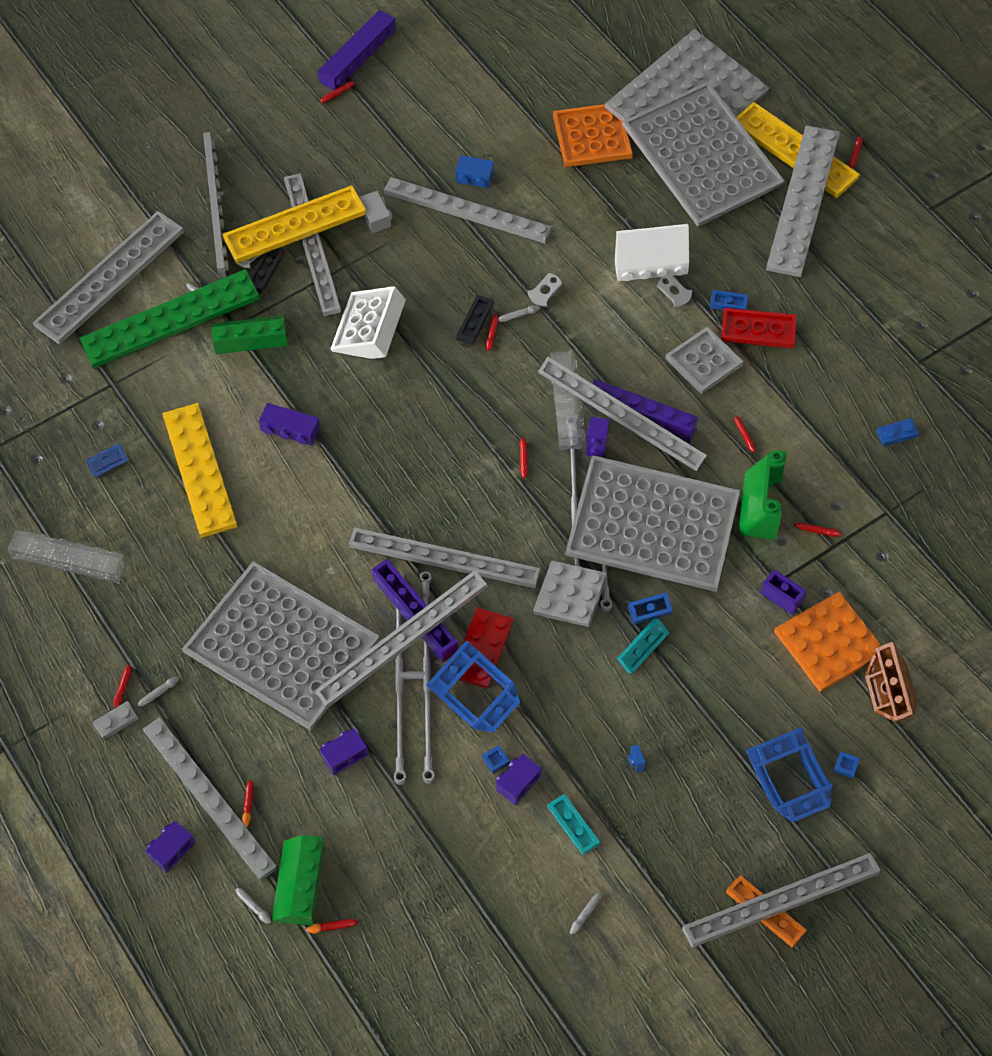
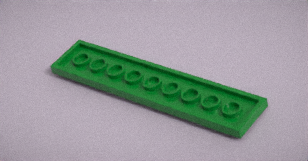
[80,269,260,369]

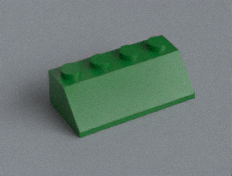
[212,315,288,354]
[271,835,325,926]

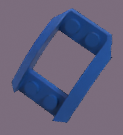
[426,640,520,732]
[746,727,833,822]

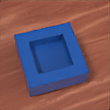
[482,745,510,774]
[628,745,645,773]
[833,751,860,779]

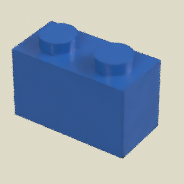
[455,155,494,188]
[628,592,673,626]

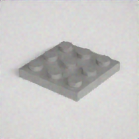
[665,327,743,394]
[533,561,607,627]

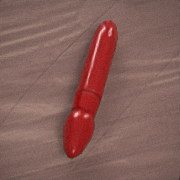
[320,81,355,103]
[849,137,863,169]
[486,315,499,351]
[734,416,756,452]
[519,438,528,478]
[794,522,841,537]
[114,665,132,708]

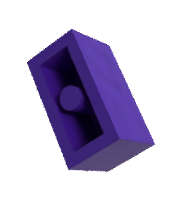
[586,417,609,458]
[761,569,807,615]
[319,728,368,776]
[496,754,542,805]
[145,820,195,873]

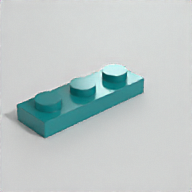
[617,618,669,674]
[547,794,600,856]

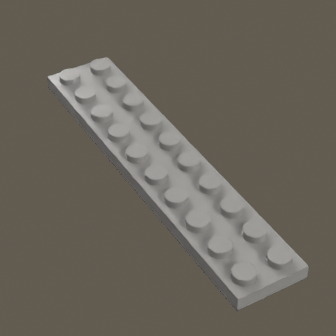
[766,126,840,277]
[33,211,184,345]

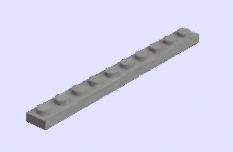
[203,132,229,279]
[284,173,341,316]
[384,177,551,244]
[538,357,707,472]
[349,527,540,588]
[315,570,488,708]
[143,717,277,881]
[682,853,881,948]

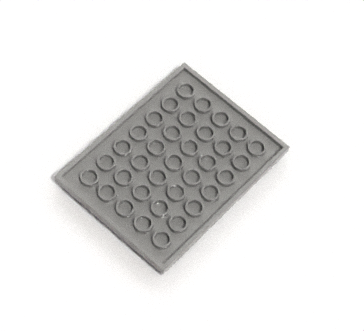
[605,29,769,121]
[622,81,785,227]
[565,455,740,592]
[182,561,380,731]

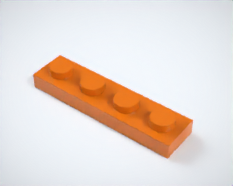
[726,875,807,948]

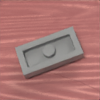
[92,701,138,740]

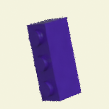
[259,403,320,446]

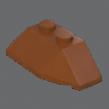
[865,641,918,722]

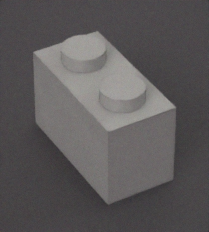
[359,191,393,233]

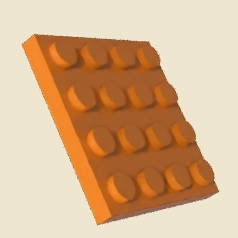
[553,104,632,167]
[774,592,881,692]

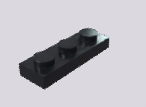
[250,248,285,293]
[456,295,494,345]

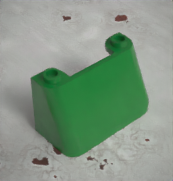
[739,450,787,540]

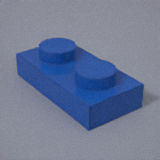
[710,290,748,310]
[876,418,919,447]
[85,443,128,477]

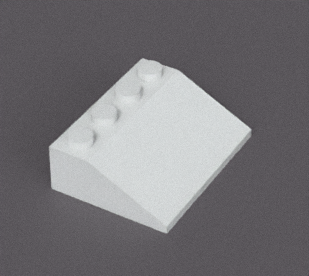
[615,224,689,281]
[331,286,406,359]

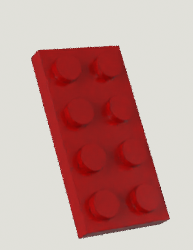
[721,308,796,348]
[458,607,514,689]

